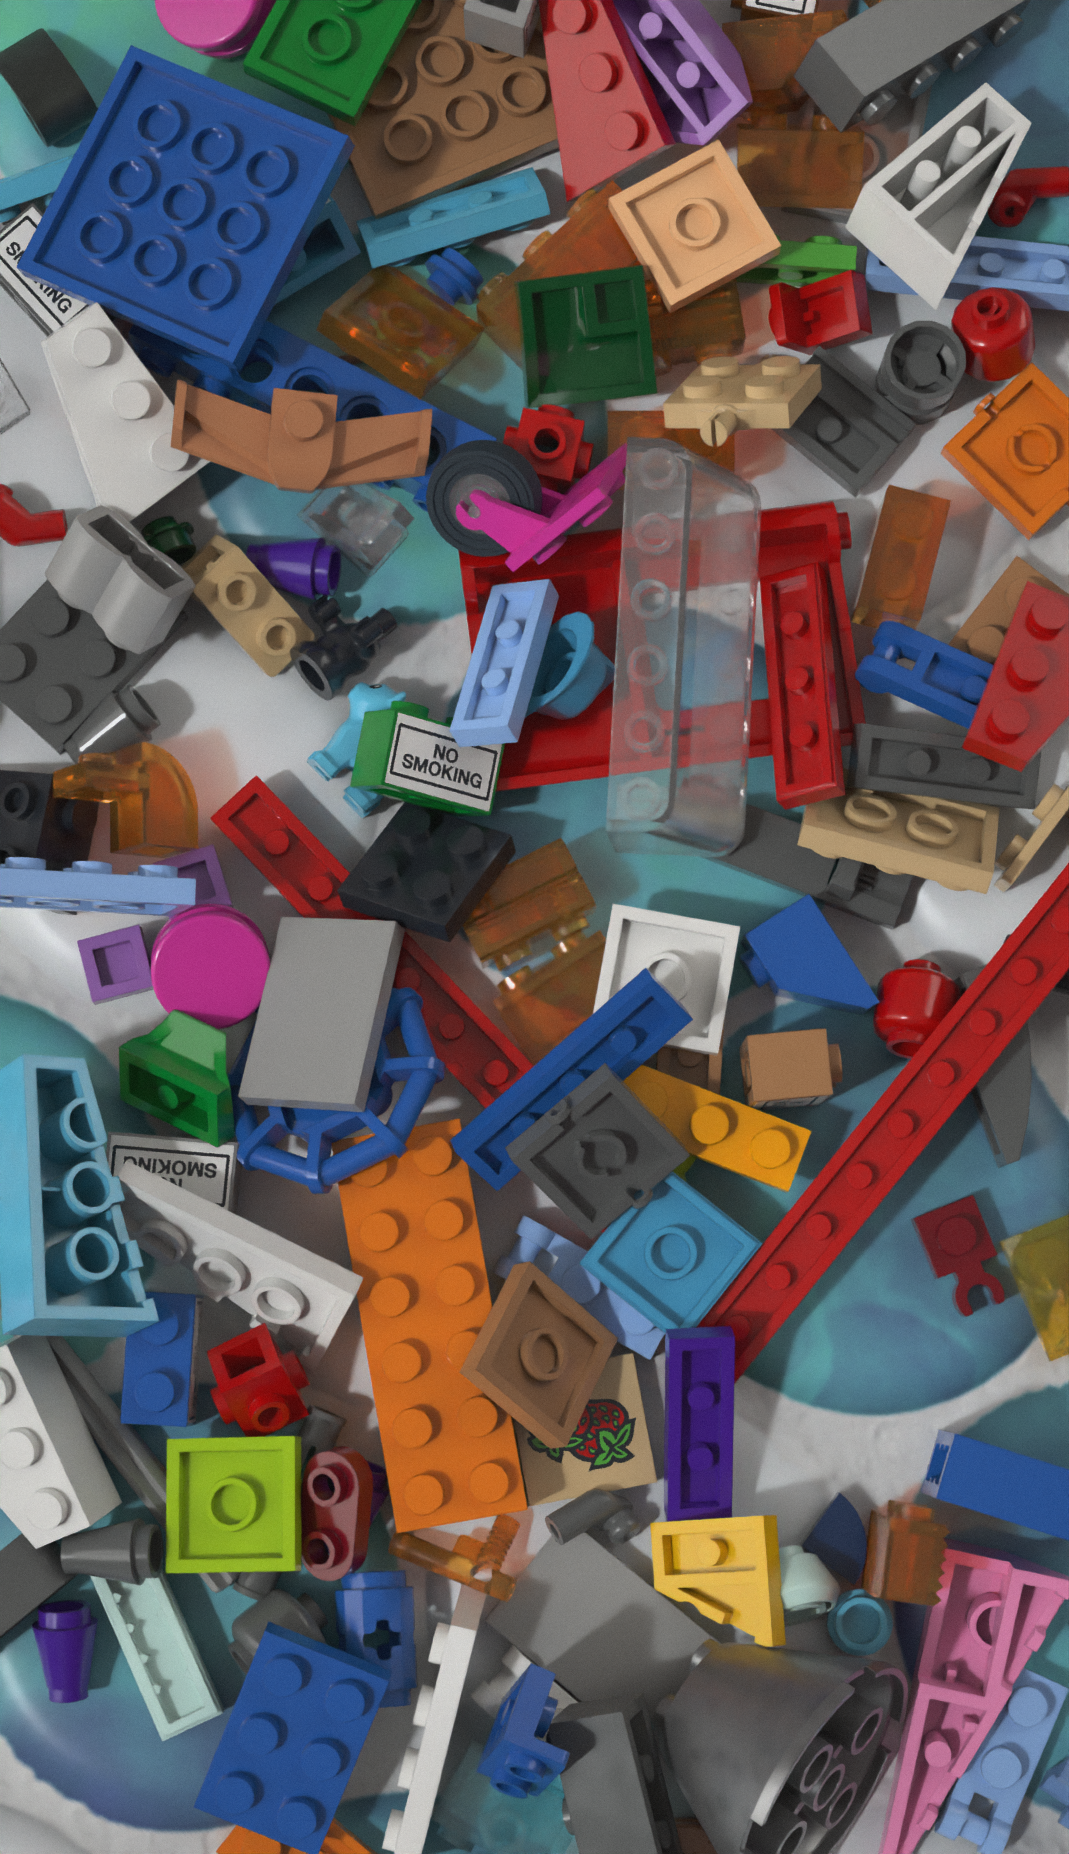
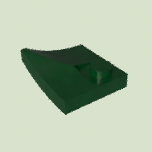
[514,265,658,408]

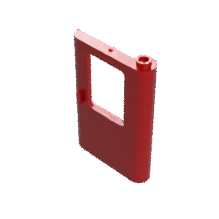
[458,501,866,792]

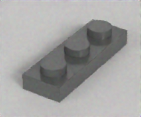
[846,723,1042,810]

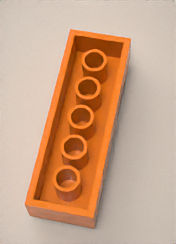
[332,1118,528,1533]

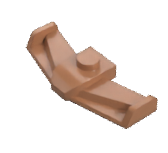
[171,379,432,494]

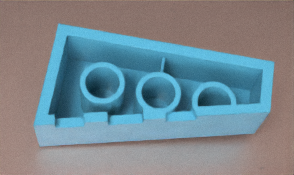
[0,1054,159,1337]

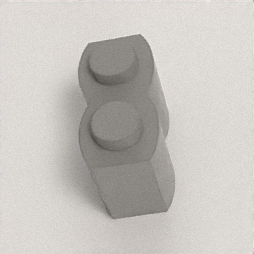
[45,505,196,654]

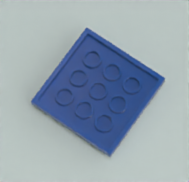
[16,45,355,371]

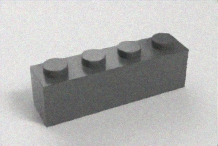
[794,0,1031,133]
[546,1692,683,1854]

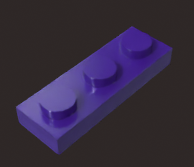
[664,1326,735,1521]

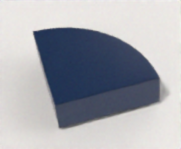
[800,1492,867,1585]

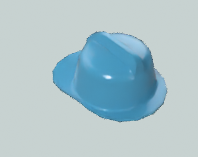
[525,612,617,720]

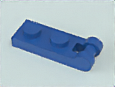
[855,621,993,729]

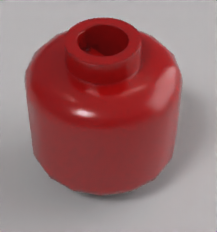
[951,287,1036,382]
[873,959,960,1059]

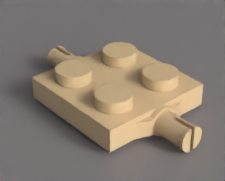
[663,354,822,446]

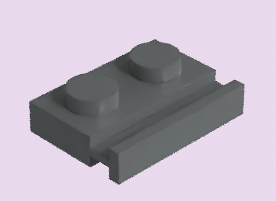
[770,346,916,498]

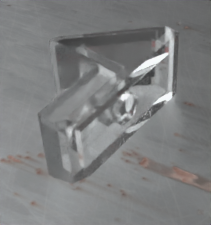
[297,483,414,577]

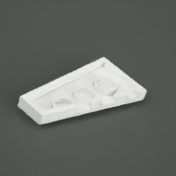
[118,1161,363,1372]
[382,1583,487,1854]

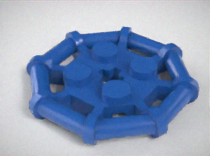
[228,987,445,1194]

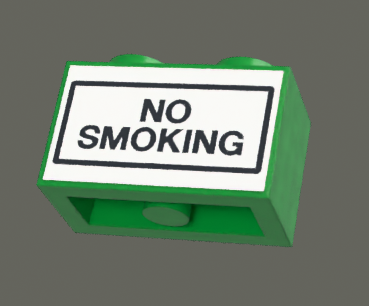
[350,701,505,817]

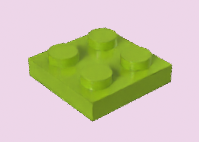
[166,1436,301,1573]

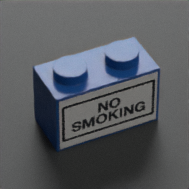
[120,1291,204,1427]

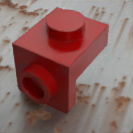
[768,270,873,355]

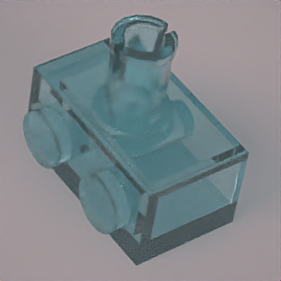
[431,1739,575,1854]

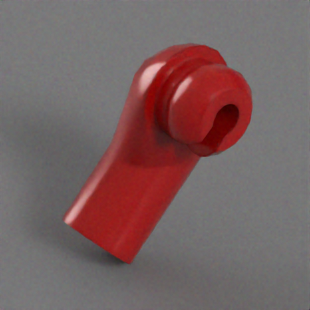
[988,166,1069,228]
[0,484,68,547]

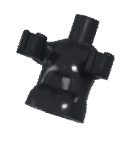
[290,595,398,701]

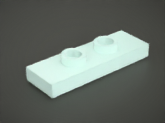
[90,1568,225,1742]

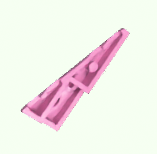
[878,1537,1069,1854]

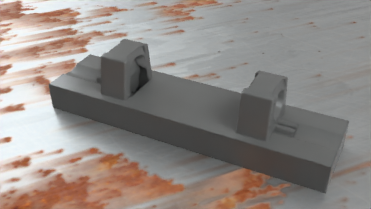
[655,778,914,930]

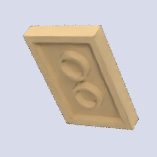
[797,768,1000,894]

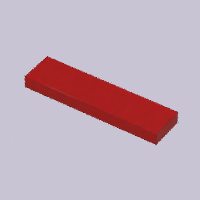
[760,561,845,810]

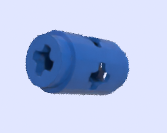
[335,1570,418,1708]

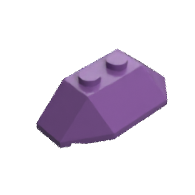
[613,0,753,145]

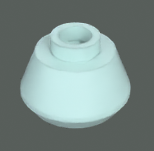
[779,1545,841,1627]

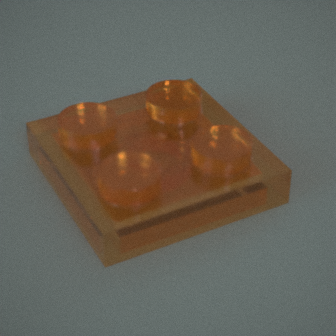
[316,264,485,400]

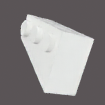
[845,83,1032,310]
[41,302,210,522]

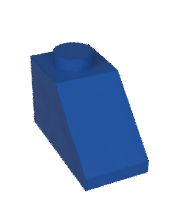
[738,894,879,1015]

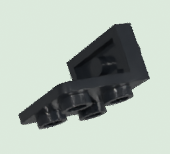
[0,770,102,915]

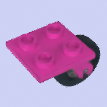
[426,440,634,572]

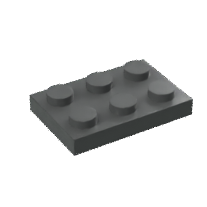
[0,579,188,755]

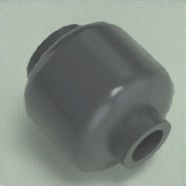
[228,1589,328,1675]

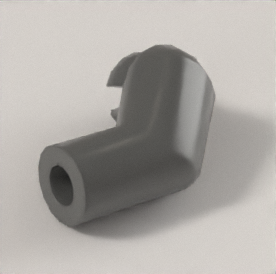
[545,1489,641,1545]

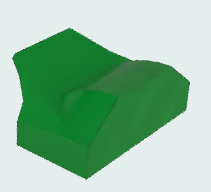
[119,1009,235,1148]

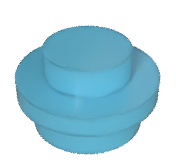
[827,1589,893,1656]

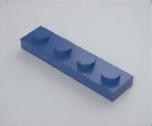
[450,968,693,1191]

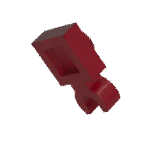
[911,1195,1005,1317]

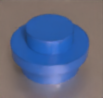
[425,248,484,306]

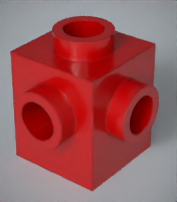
[503,404,594,494]
[206,1323,310,1437]

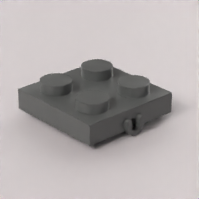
[505,1063,690,1239]

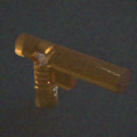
[388,1514,521,1603]

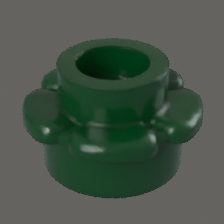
[141,516,196,565]

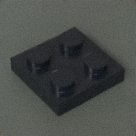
[337,802,516,943]

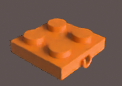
[940,362,1069,540]

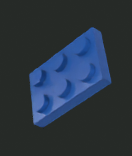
[194,1621,392,1854]

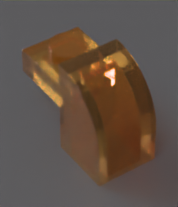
[53,742,199,858]

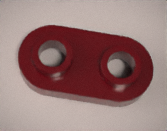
[301,1446,373,1581]

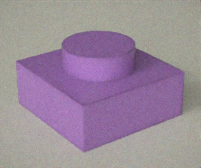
[152,844,234,920]
[77,924,154,1005]

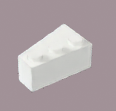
[0,1335,122,1549]

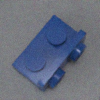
[475,1663,570,1799]

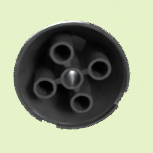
[651,1638,908,1854]

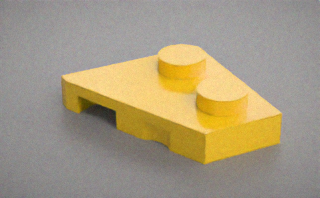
[650,1515,786,1647]

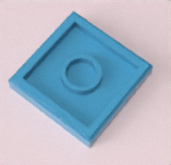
[579,1171,762,1333]

